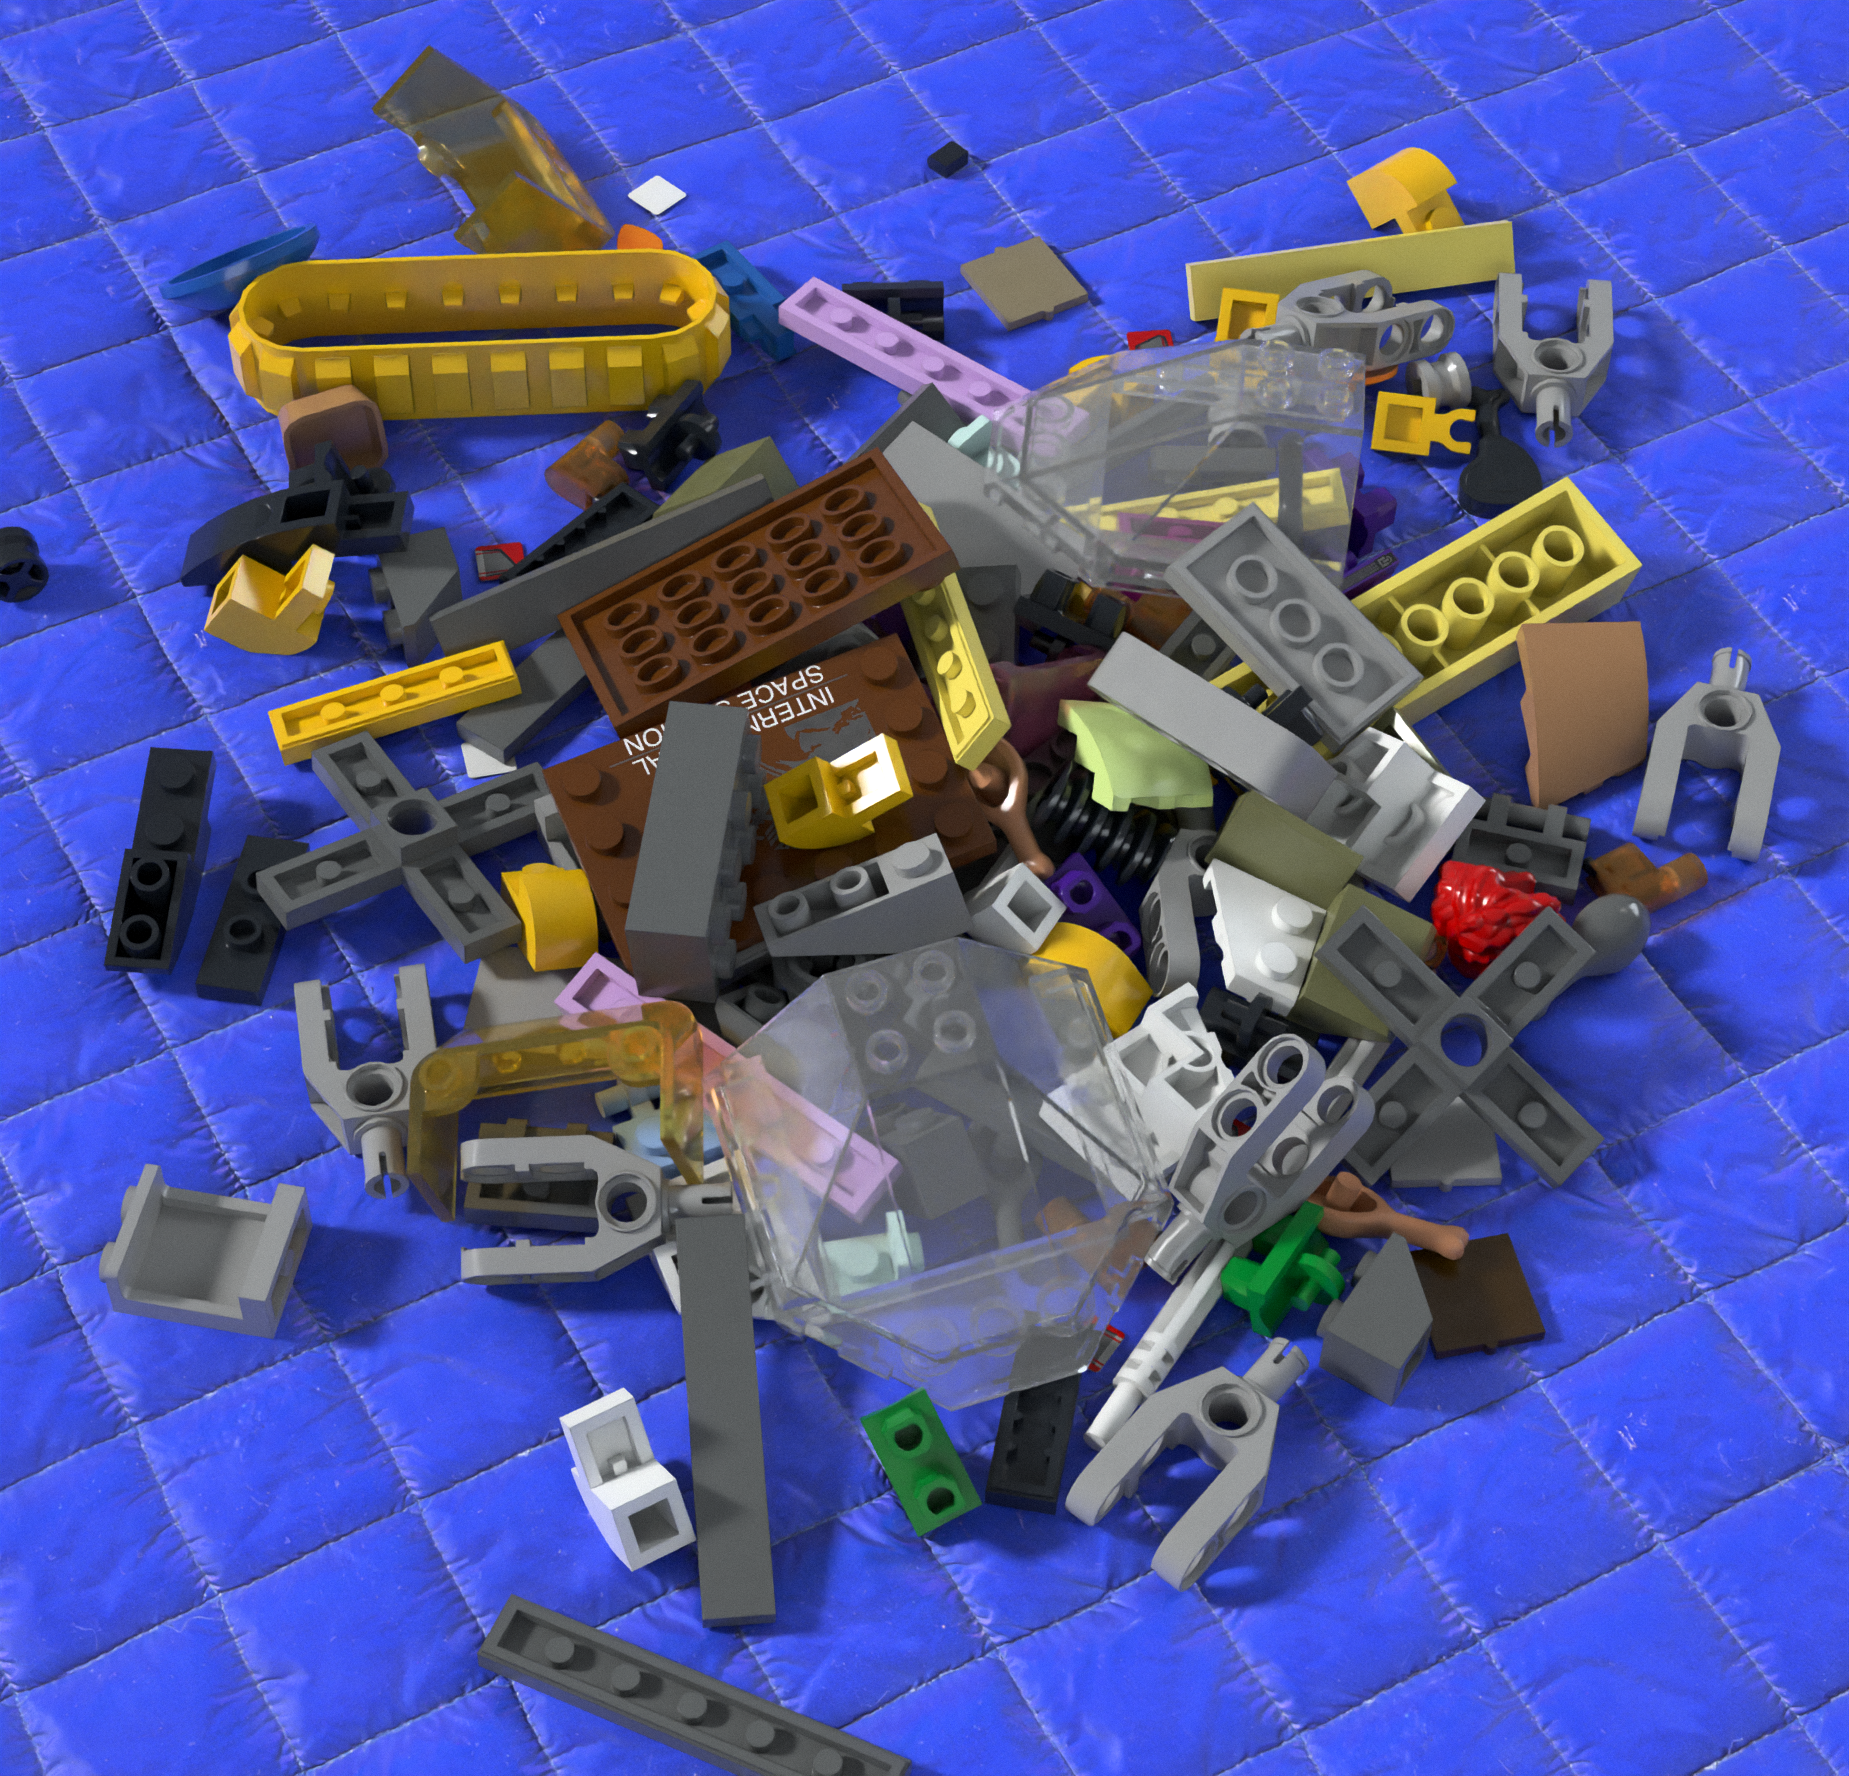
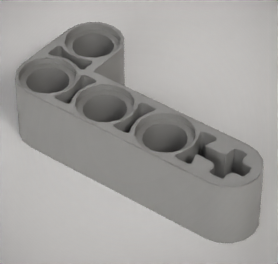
[1087,632,1338,822]

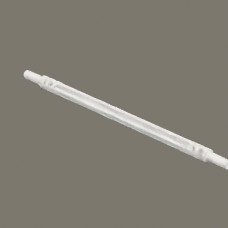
[1083,935,1447,1452]

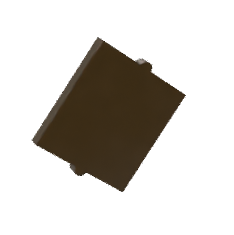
[1410,1233,1546,1360]

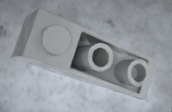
[753,833,975,957]

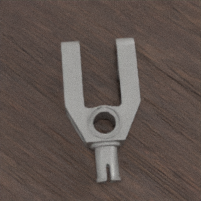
[1239,270,1455,371]
[1493,272,1614,448]
[1632,647,1781,863]
[1138,802,1276,1013]
[294,963,443,1199]
[1140,1034,1375,1285]
[460,1135,733,1285]
[1065,1337,1309,1592]

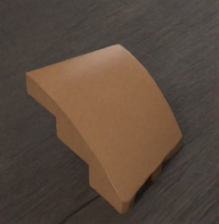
[1516,621,1649,810]

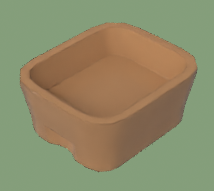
[278,385,388,471]

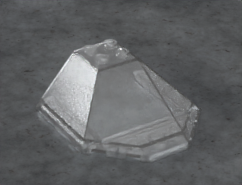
[983,338,1366,599]
[701,937,1174,1412]

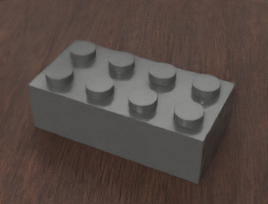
[624,701,767,1003]

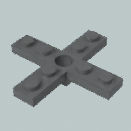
[256,731,550,964]
[1314,904,1605,1189]

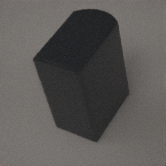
[927,141,968,179]

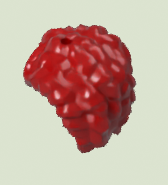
[1430,861,1570,980]

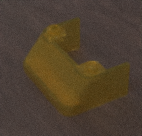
[371,45,615,254]
[406,1000,704,1222]

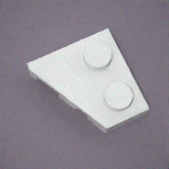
[1202,858,1327,1017]

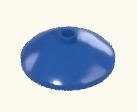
[158,223,320,311]

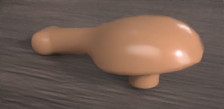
[961,737,1055,881]
[1293,1172,1469,1260]

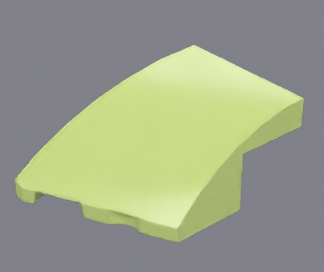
[1057,699,1214,811]

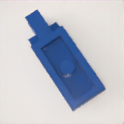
[690,240,796,363]

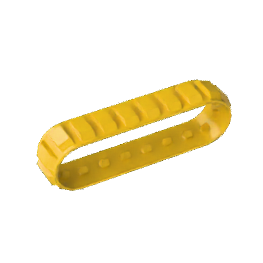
[228,248,731,420]

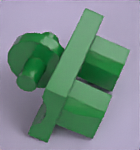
[1220,1200,1345,1338]
[860,1386,982,1537]

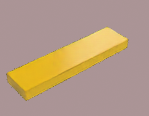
[268,640,522,766]

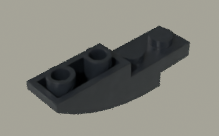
[180,479,415,587]
[104,747,217,975]

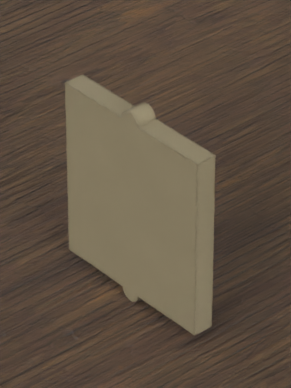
[960,236,1088,332]

